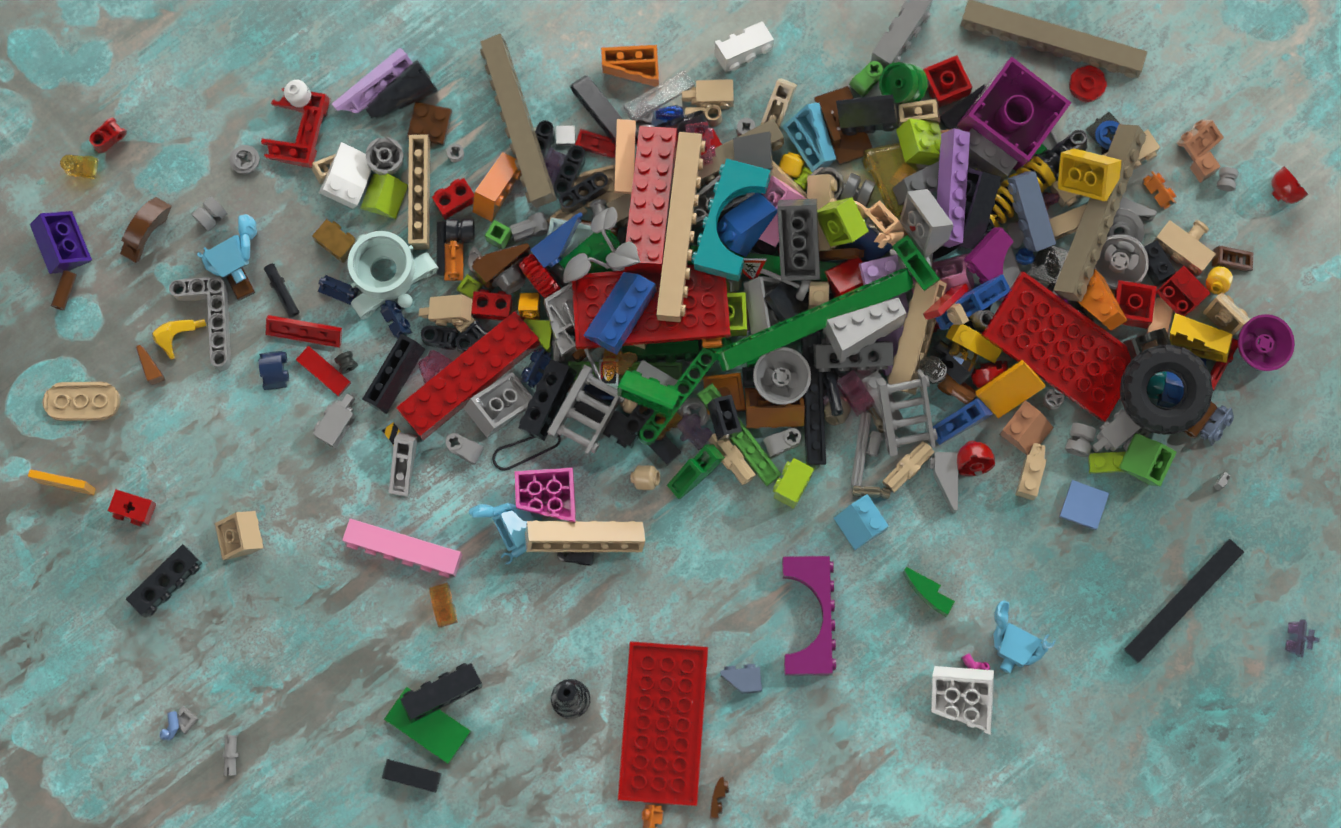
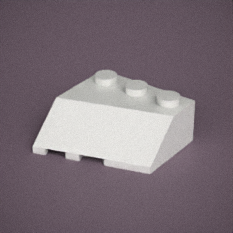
[931,666,994,735]

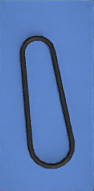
[492,435,561,471]

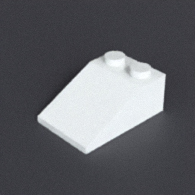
[319,142,371,209]

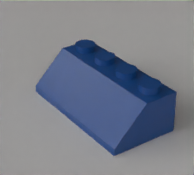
[583,272,657,355]

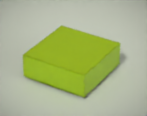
[456,274,483,300]

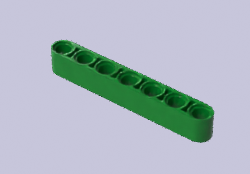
[639,338,727,445]

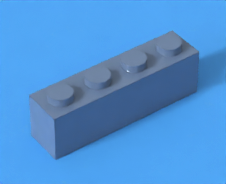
[1007,171,1056,252]

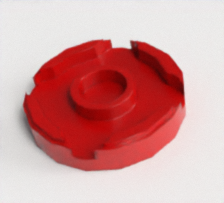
[1069,65,1107,102]

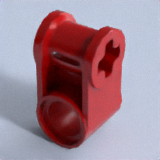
[89,118,127,153]

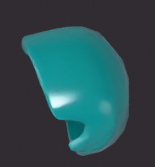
[1147,371,1167,399]

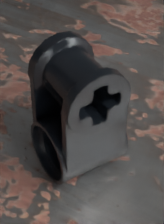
[456,320,489,354]
[421,326,458,350]
[557,552,594,566]

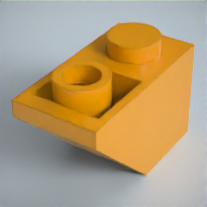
[518,293,541,320]

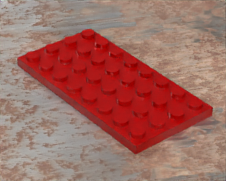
[572,265,731,350]
[981,271,1131,422]
[618,641,708,806]

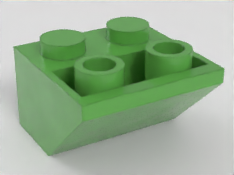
[1119,433,1177,487]

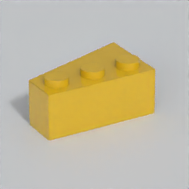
[1170,313,1232,363]

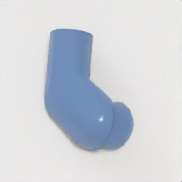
[160,712,179,741]

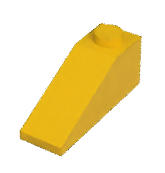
[946,324,1002,364]

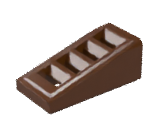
[1212,245,1254,271]

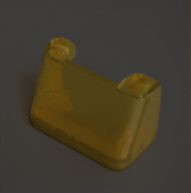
[862,142,919,221]

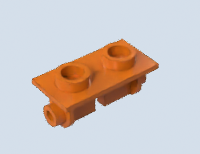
[1143,171,1177,209]
[444,241,463,281]
[642,805,663,828]

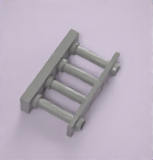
[548,365,625,456]
[876,370,937,457]

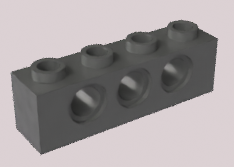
[813,341,893,372]

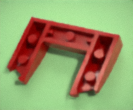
[261,88,331,168]

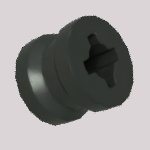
[334,351,358,374]

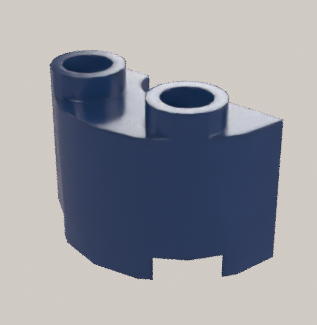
[259,351,289,390]

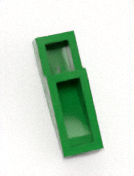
[892,235,940,291]
[667,444,725,499]
[903,567,955,617]

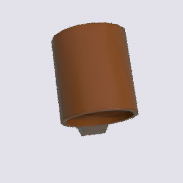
[937,373,976,405]

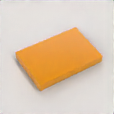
[976,360,1046,419]
[28,469,96,495]

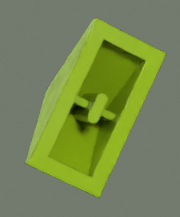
[523,319,553,353]

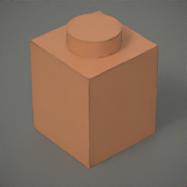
[1190,151,1221,183]

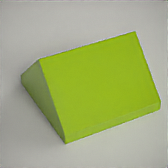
[360,173,408,220]

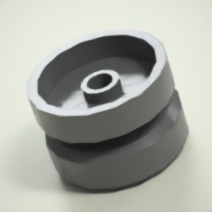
[840,173,876,208]

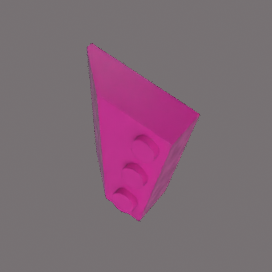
[515,468,576,523]

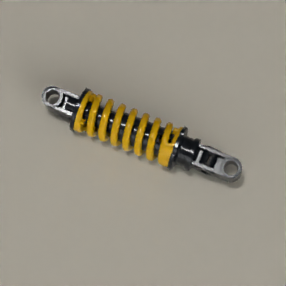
[986,130,1087,233]

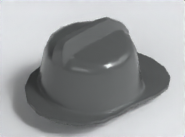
[492,256,526,295]

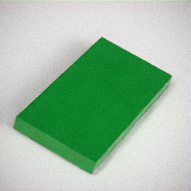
[384,687,471,764]

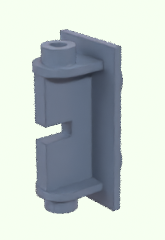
[1200,405,1234,446]

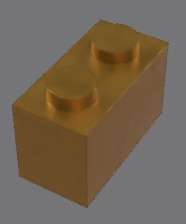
[312,219,356,264]

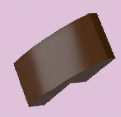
[710,777,729,819]

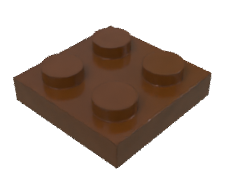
[407,102,452,146]

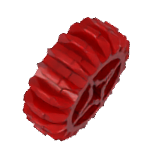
[519,254,562,298]

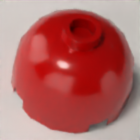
[1271,166,1308,204]
[971,361,1008,388]
[957,441,995,476]

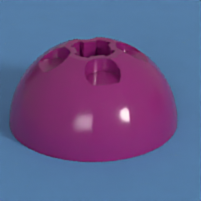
[1237,314,1295,371]

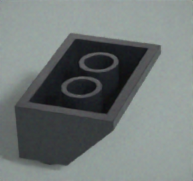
[836,94,899,136]

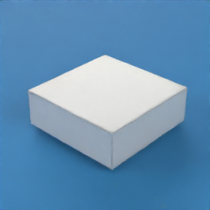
[556,126,575,146]

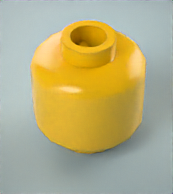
[778,152,805,179]
[1206,267,1233,295]

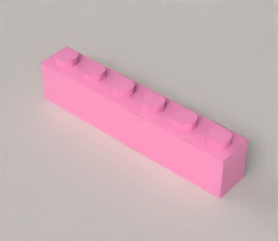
[342,519,462,578]

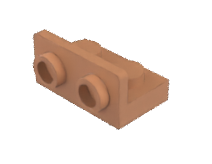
[1177,119,1224,161]

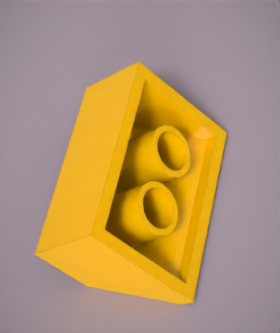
[1058,148,1122,201]

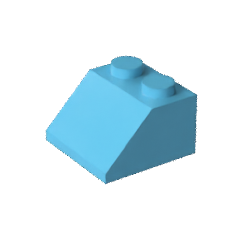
[833,494,889,550]

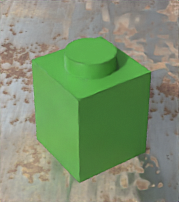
[485,220,512,250]

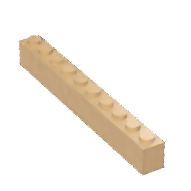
[657,132,706,322]

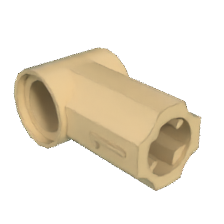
[685,105,722,127]

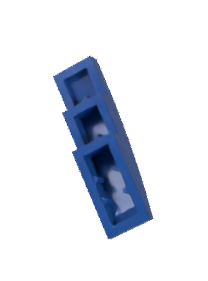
[935,274,1011,330]

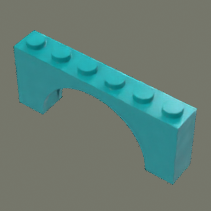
[691,158,771,282]

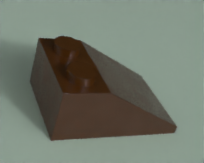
[471,243,532,292]

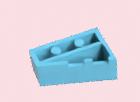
[782,103,836,172]

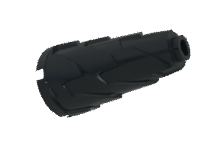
[366,59,438,119]
[551,679,590,719]

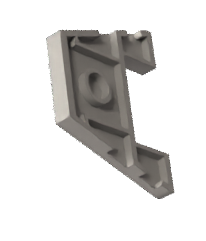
[544,283,576,357]

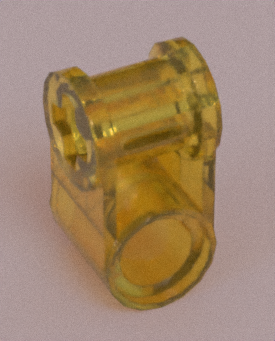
[60,155,99,179]

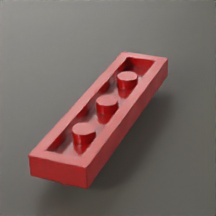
[266,315,342,348]

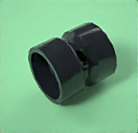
[446,218,475,243]

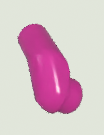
[961,653,990,670]

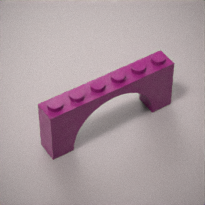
[963,227,1073,307]
[782,556,836,676]

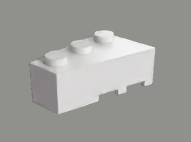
[715,22,774,73]

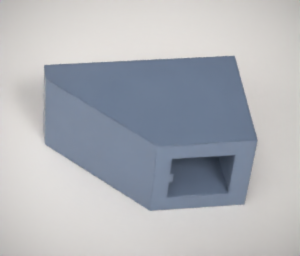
[720,664,762,694]

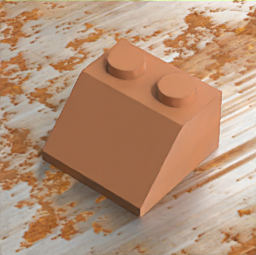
[999,400,1054,455]

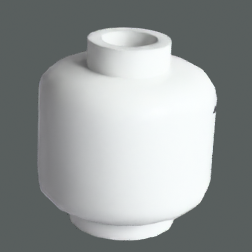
[284,80,311,107]

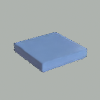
[1059,480,1109,530]

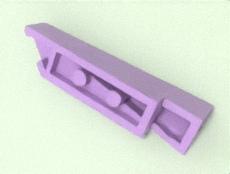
[332,48,412,113]

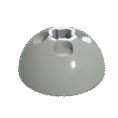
[1094,234,1149,290]
[753,347,811,405]

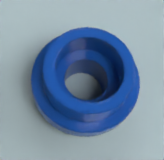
[1015,248,1035,265]

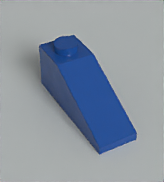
[933,399,993,445]

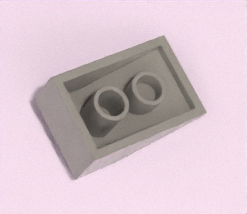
[464,372,533,438]

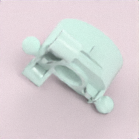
[348,231,438,319]

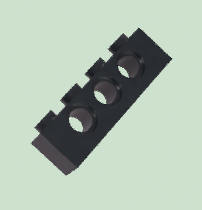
[518,359,577,441]
[126,544,202,618]

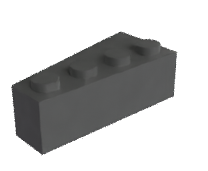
[892,161,939,205]

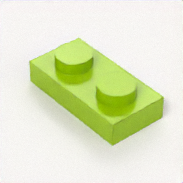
[1088,452,1126,474]

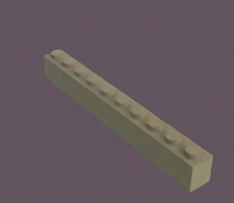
[960,0,1148,78]
[480,33,557,208]
[607,119,784,229]
[1054,124,1146,302]

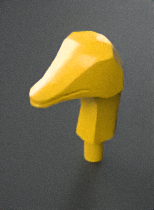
[152,319,206,360]

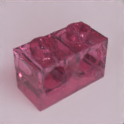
[685,122,716,165]
[837,370,875,417]

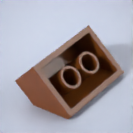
[745,388,804,429]

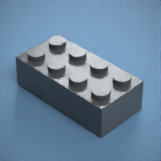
[777,199,820,281]

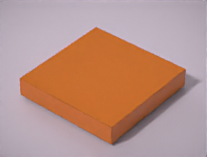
[702,373,746,415]

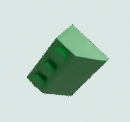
[560,229,621,273]
[617,370,681,417]

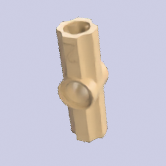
[708,433,756,485]
[882,441,934,493]

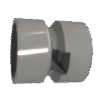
[191,196,228,232]
[1065,423,1097,457]

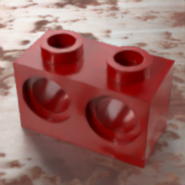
[432,178,474,220]
[471,289,513,321]

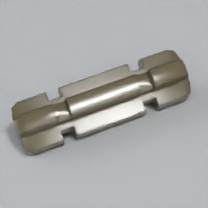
[852,486,891,499]

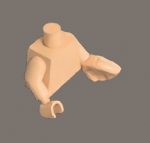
[855,201,907,248]

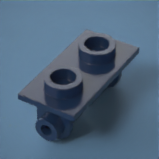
[317,275,359,306]
[380,300,412,339]
[520,348,551,388]

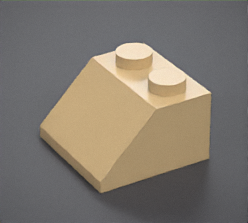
[215,511,263,560]

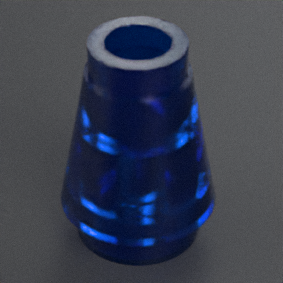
[655,105,683,121]

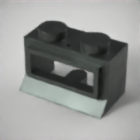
[1123,328,1171,360]

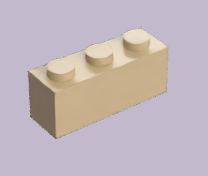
[1153,220,1216,276]

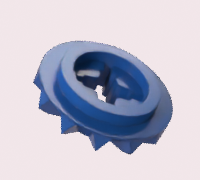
[1095,121,1119,150]

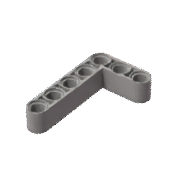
[169,277,231,371]

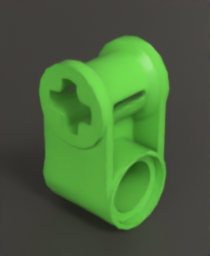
[849,61,883,97]

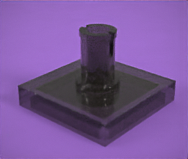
[1028,245,1069,287]

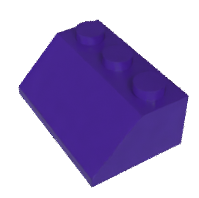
[30,211,92,274]

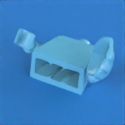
[197,214,257,283]
[469,503,542,565]
[993,600,1056,673]

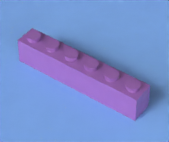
[937,128,970,247]

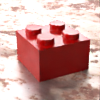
[923,55,973,108]

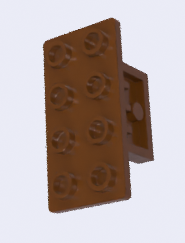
[814,86,874,165]

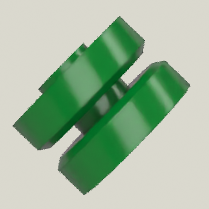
[879,62,927,104]

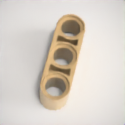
[1049,203,1088,240]

